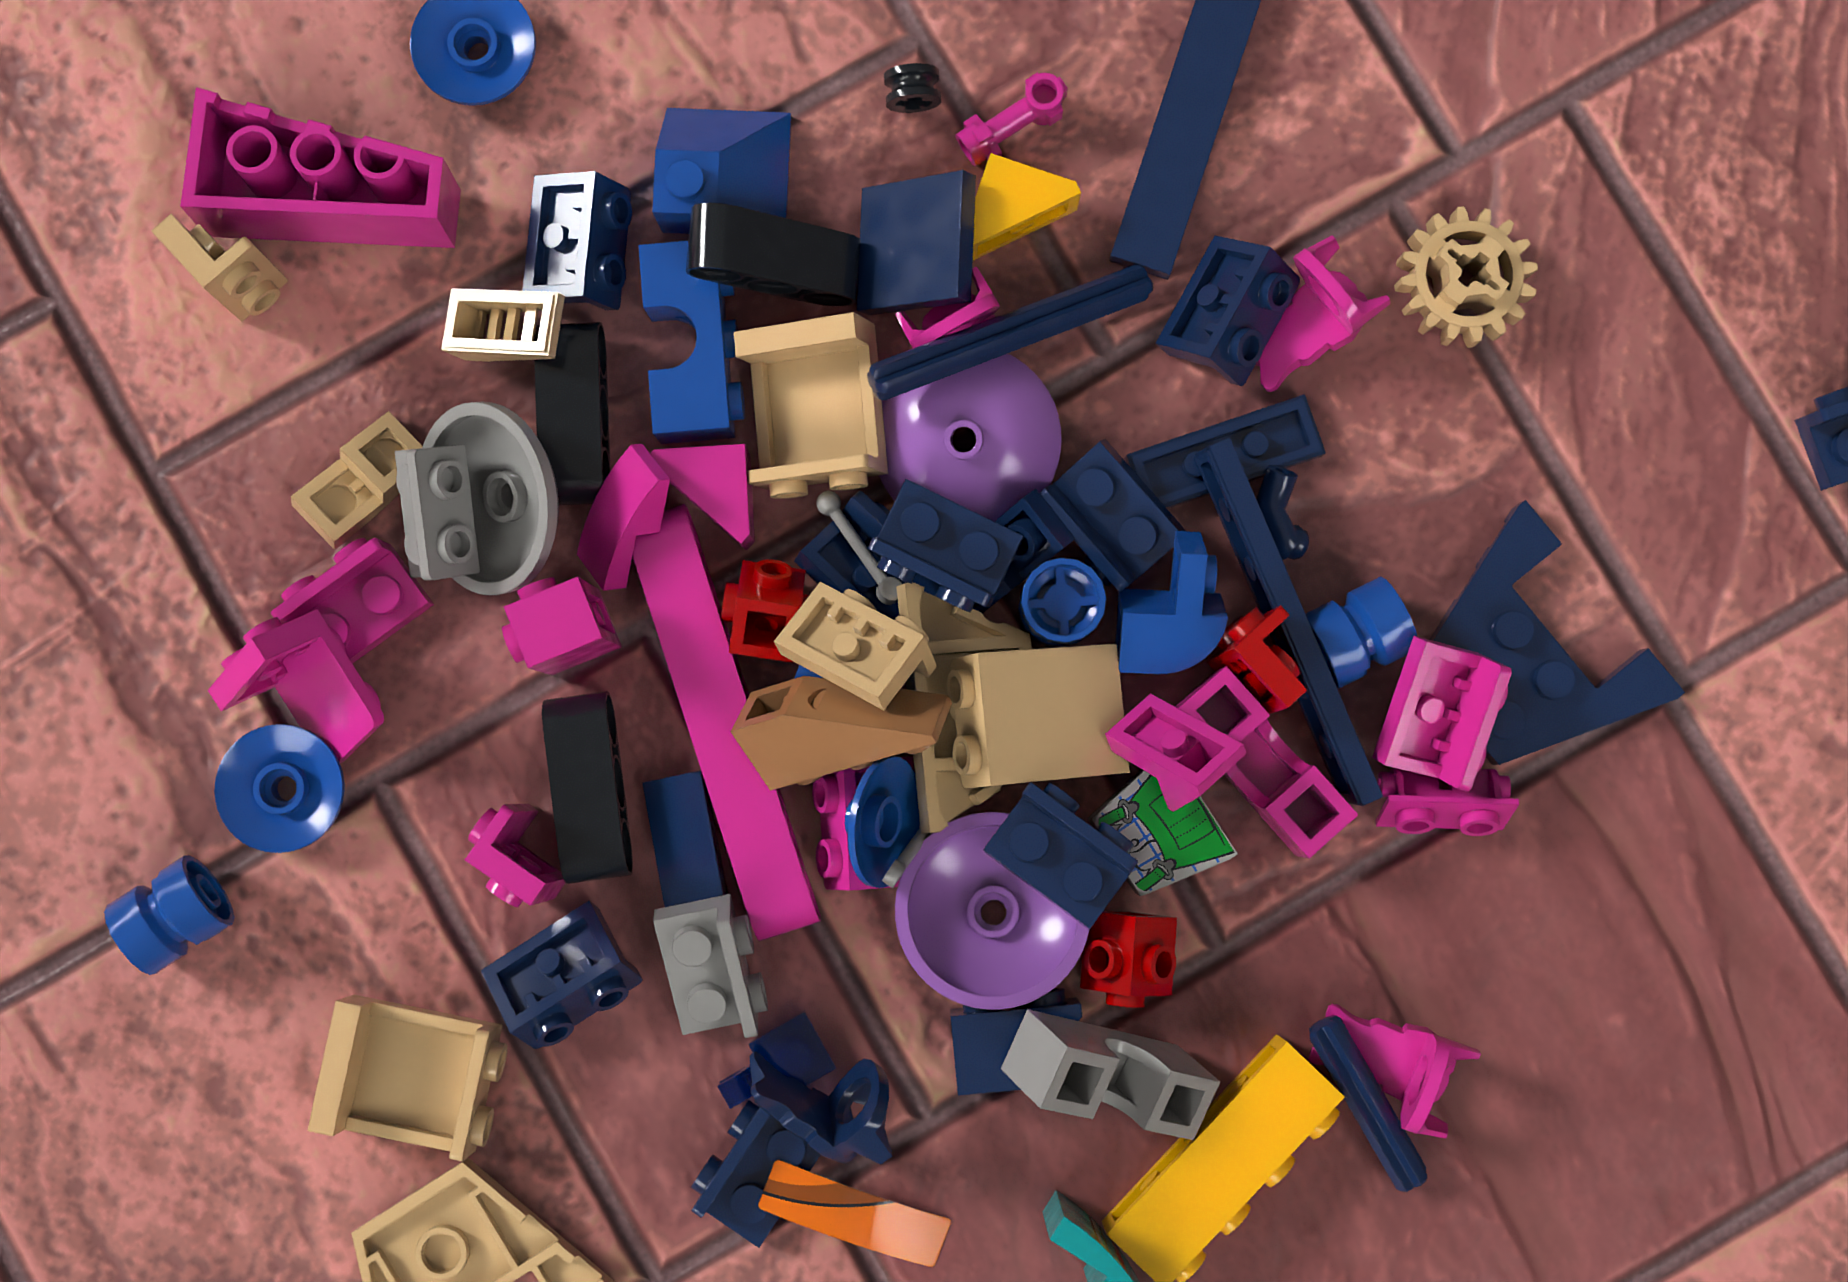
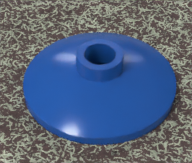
[410,0,536,106]
[214,724,345,853]
[845,756,920,888]

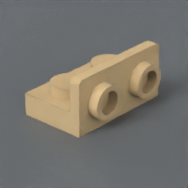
[151,214,288,322]
[774,582,937,711]

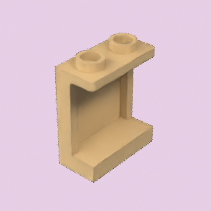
[734,312,888,499]
[946,644,1130,788]
[307,995,507,1162]

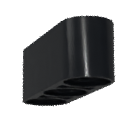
[686,203,861,307]
[534,322,611,505]
[542,691,633,884]

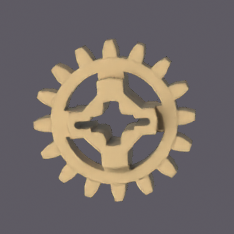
[1394,206,1538,348]

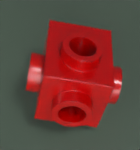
[721,559,809,663]
[1080,911,1177,1008]

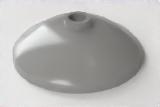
[422,401,559,595]

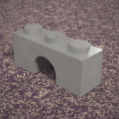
[1001,1009,1220,1140]

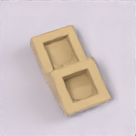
[291,411,423,550]

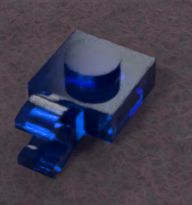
[717,1010,836,1109]

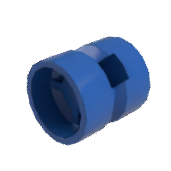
[1018,558,1106,648]
[1305,576,1418,689]
[104,855,235,975]

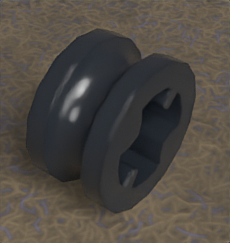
[884,63,941,113]

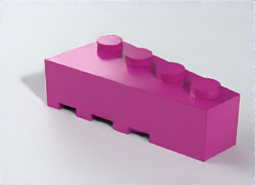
[180,87,461,248]

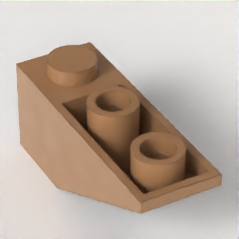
[730,676,952,791]

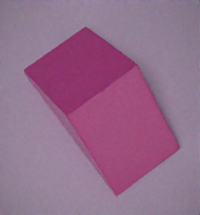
[650,444,755,551]

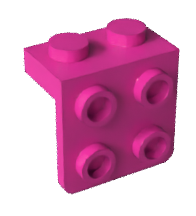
[208,609,384,764]

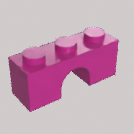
[1175,666,1358,859]

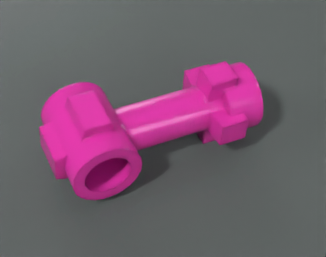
[955,72,1068,167]

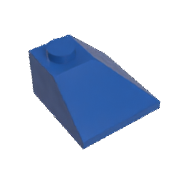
[652,108,792,234]

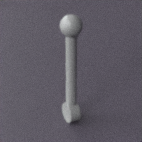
[816,490,902,605]
[882,828,931,888]

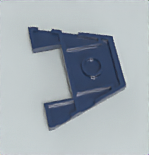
[1429,500,1685,765]

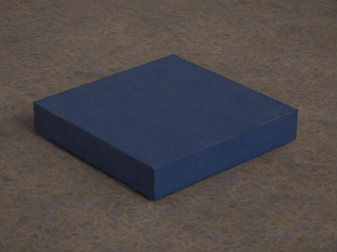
[856,170,976,315]

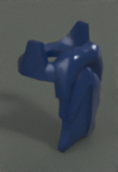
[750,1051,892,1165]

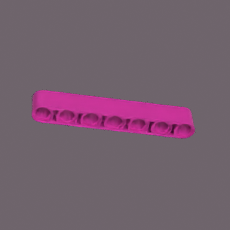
[632,504,821,942]

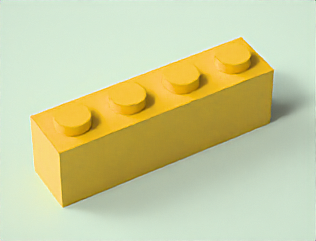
[1101,1034,1345,1282]

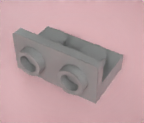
[395,445,480,581]
[653,894,768,1038]

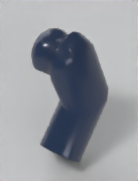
[1256,465,1309,560]

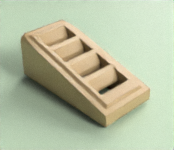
[441,288,565,362]

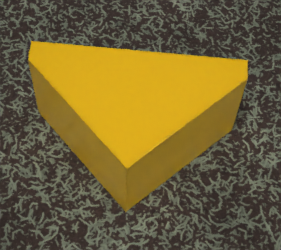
[973,153,1081,261]

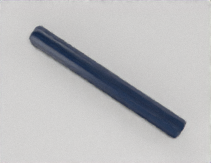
[867,265,1153,401]

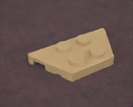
[896,583,1032,834]

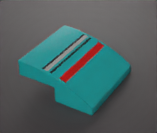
[1042,1190,1139,1282]

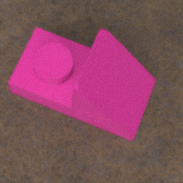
[1105,693,1247,812]

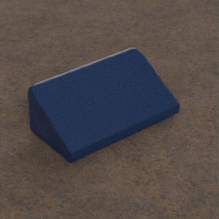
[642,771,728,907]

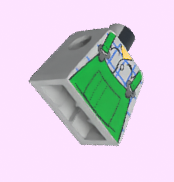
[1088,769,1238,896]

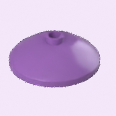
[879,354,1062,522]
[895,812,1089,1010]

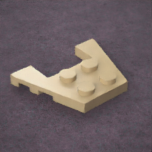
[351,1158,615,1282]

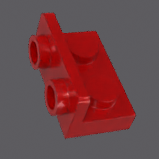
[1207,605,1307,714]

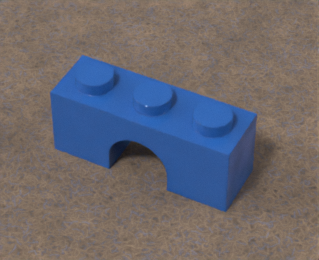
[638,241,745,444]

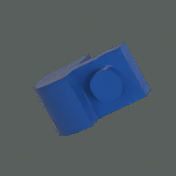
[1115,531,1228,674]

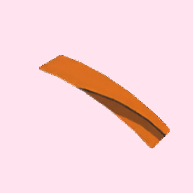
[758,1160,951,1267]

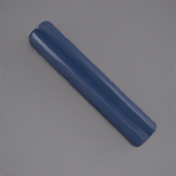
[1309,1015,1427,1192]

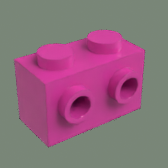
[502,576,622,675]

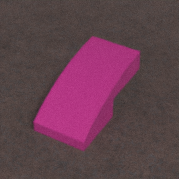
[577,444,670,591]

